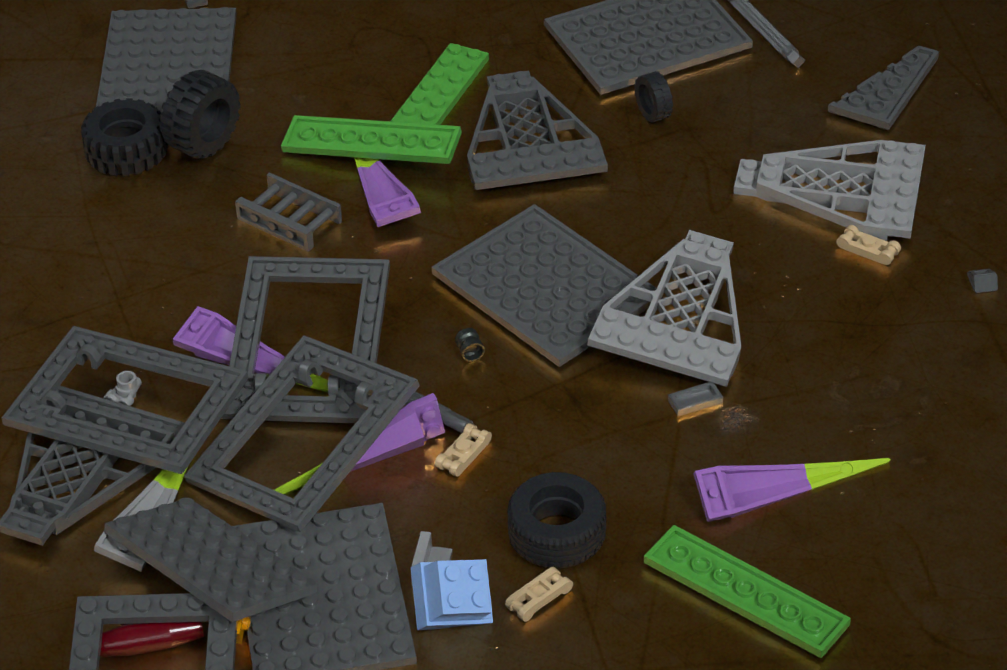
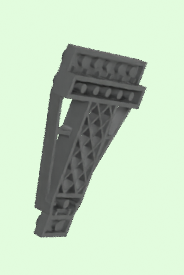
[467,71,608,190]
[0,386,185,546]

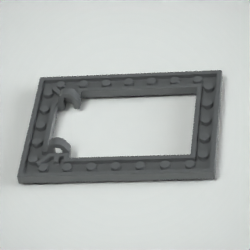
[222,256,390,423]
[2,326,248,474]
[184,336,420,532]
[69,593,238,670]

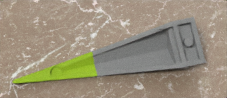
[94,465,189,572]

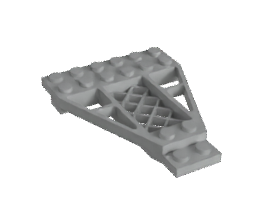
[734,140,926,241]
[587,230,741,387]

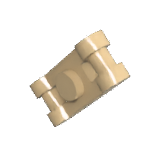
[836,225,901,265]
[435,423,492,477]
[505,567,573,622]

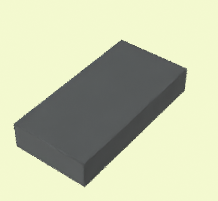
[668,382,723,416]

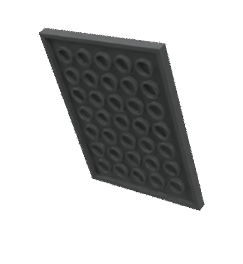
[544,0,753,95]
[96,7,237,113]
[432,204,663,367]
[232,503,417,670]

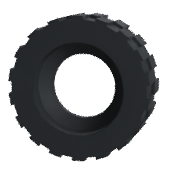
[634,71,673,123]

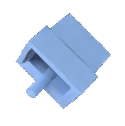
[411,559,493,630]

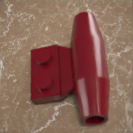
[100,622,204,657]

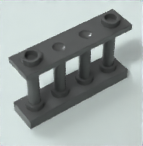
[235,172,342,252]

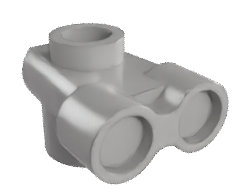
[103,371,142,407]

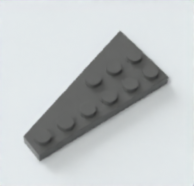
[828,46,939,130]

